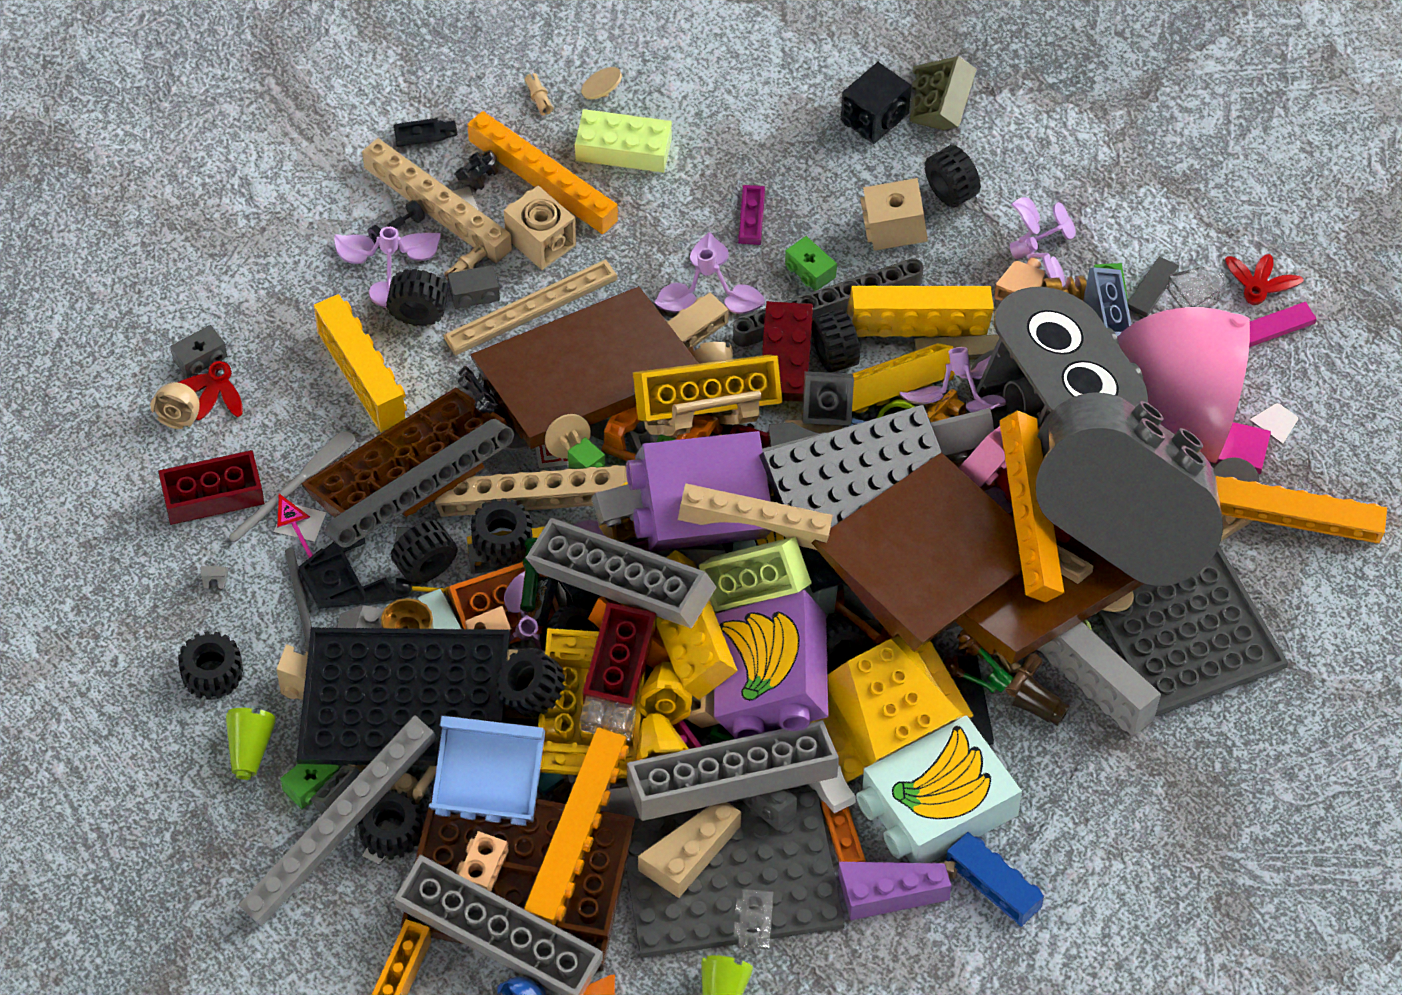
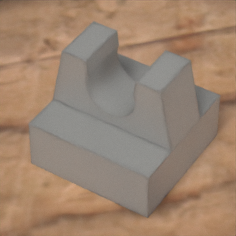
[201,566,228,589]

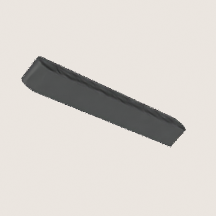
[733,258,924,347]
[325,419,514,547]

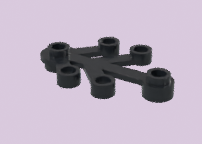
[457,366,507,419]

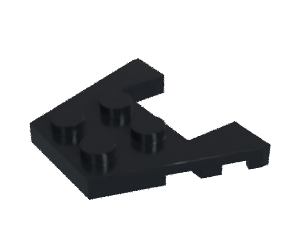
[299,537,395,609]

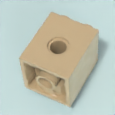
[860,178,928,251]
[504,186,576,270]

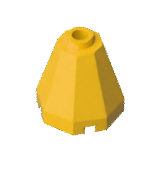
[639,662,692,725]
[635,713,689,761]

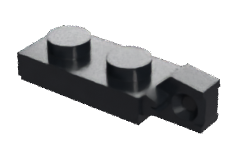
[393,118,457,147]

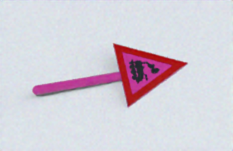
[277,494,313,558]

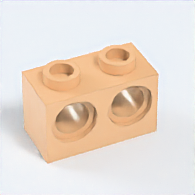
[456,831,508,892]

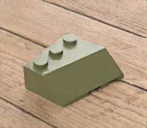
[910,56,977,130]

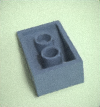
[1084,268,1132,336]

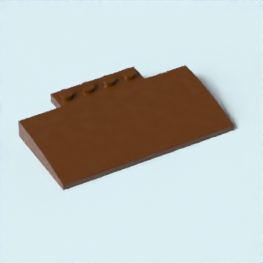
[301,387,507,518]

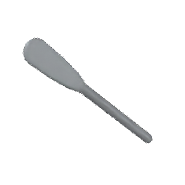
[229,431,356,542]

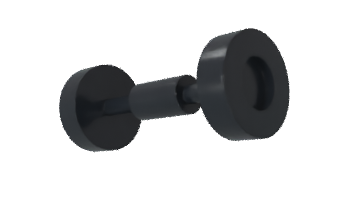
[367,200,425,248]

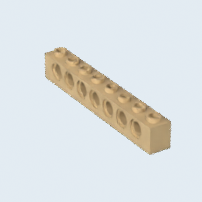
[362,138,512,264]
[435,465,627,517]

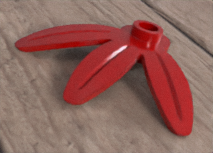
[1225,254,1304,305]
[178,361,243,420]

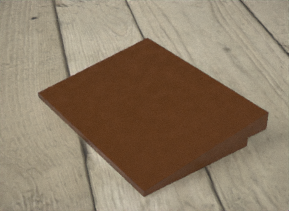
[471,286,699,449]
[812,452,1022,652]
[956,511,1145,665]
[401,789,635,971]

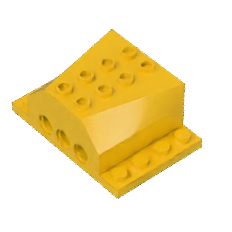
[538,628,646,778]
[810,636,973,783]

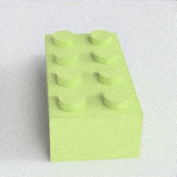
[575,109,672,173]
[699,536,812,612]

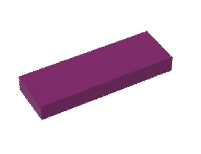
[738,185,765,245]

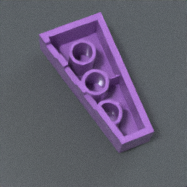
[838,862,951,921]

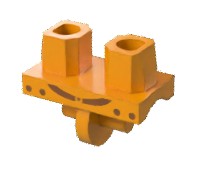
[924,389,966,423]

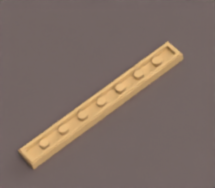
[444,259,617,356]

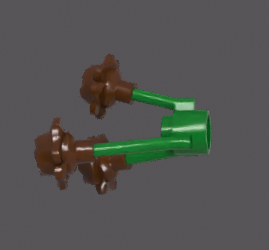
[943,629,1013,693]

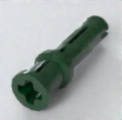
[520,537,539,612]

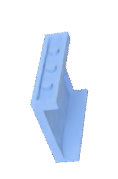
[429,716,545,826]

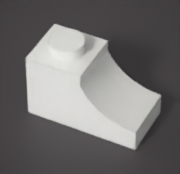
[808,764,856,813]

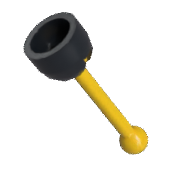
[395,578,449,598]

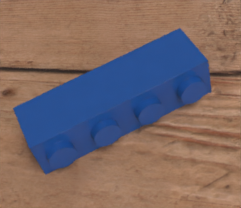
[946,832,1044,927]

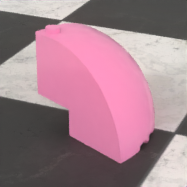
[1117,307,1250,464]

